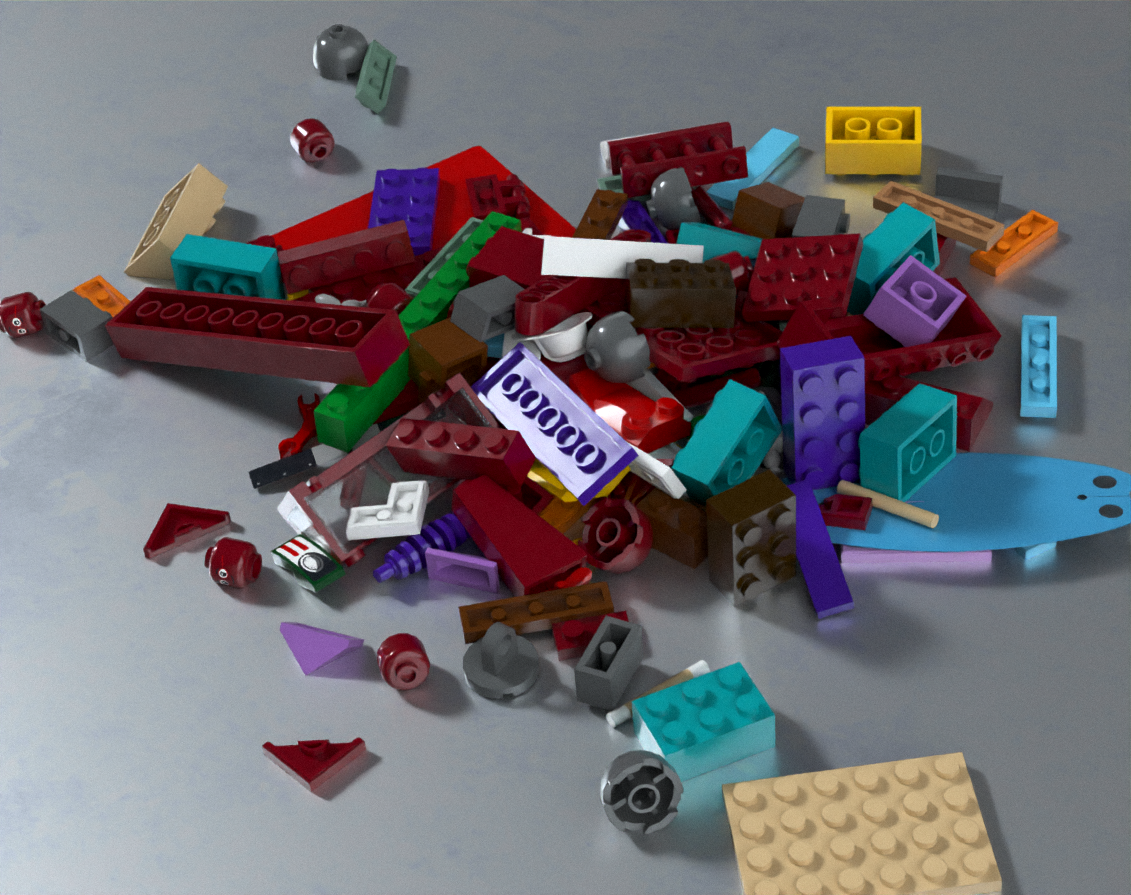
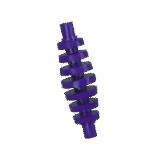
[373,512,471,583]

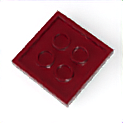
[742,233,863,322]

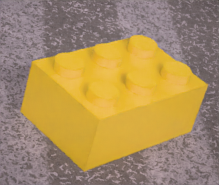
[825,107,922,176]

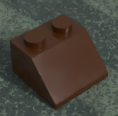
[637,487,708,569]

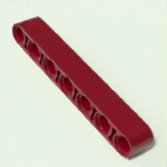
[515,229,651,336]

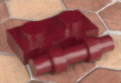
[465,174,531,221]

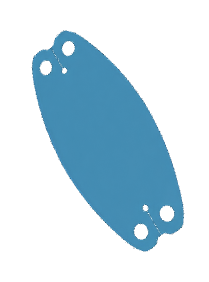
[781,453,1131,552]

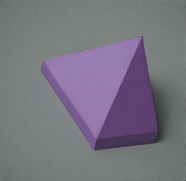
[425,548,500,594]
[280,622,364,676]

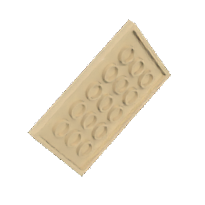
[722,752,1002,895]

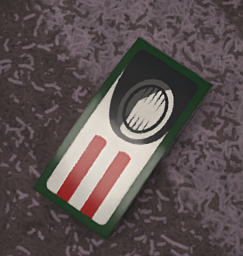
[270,534,346,593]

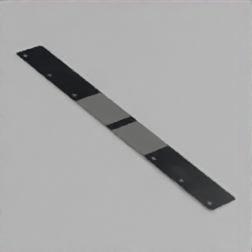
[249,409,446,489]

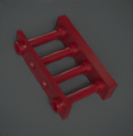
[607,122,748,198]

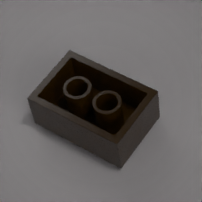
[625,259,736,328]
[706,469,796,607]

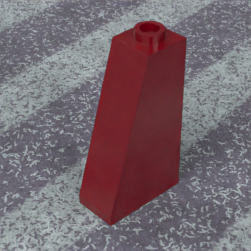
[452,474,588,597]

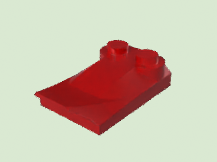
[568,368,691,454]

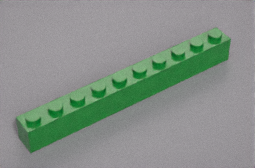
[314,211,522,453]

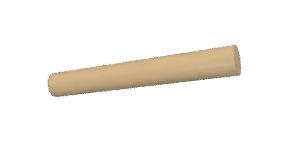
[837,480,939,528]

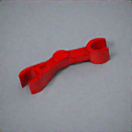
[278,393,321,459]

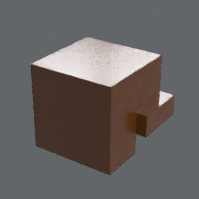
[731,182,805,239]
[408,317,488,403]

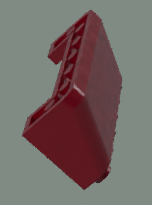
[777,277,1002,382]

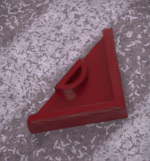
[143,503,231,559]
[262,737,366,792]

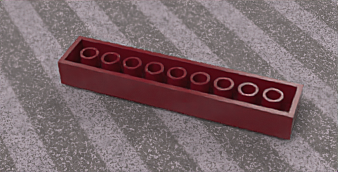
[105,287,410,387]

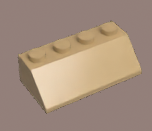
[124,163,228,280]

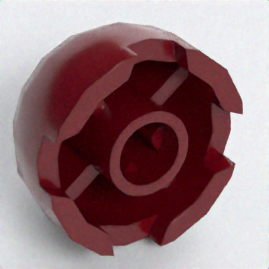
[578,498,653,574]

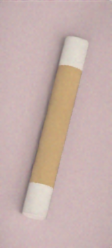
[606,660,710,728]

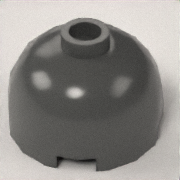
[312,24,368,80]
[646,167,701,230]
[584,311,651,384]
[600,750,684,834]

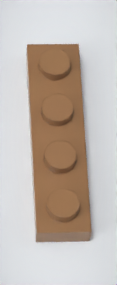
[873,181,1005,252]

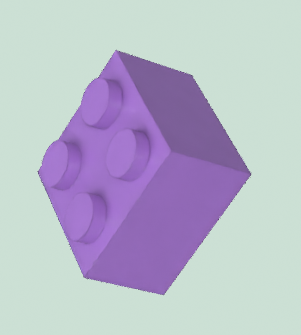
[863,255,966,347]

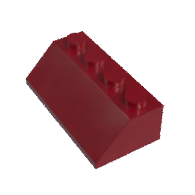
[865,376,993,452]

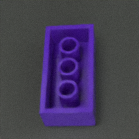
[780,336,865,490]

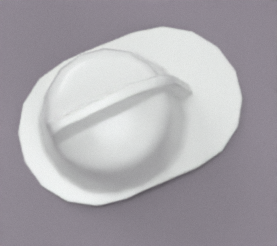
[512,312,592,362]

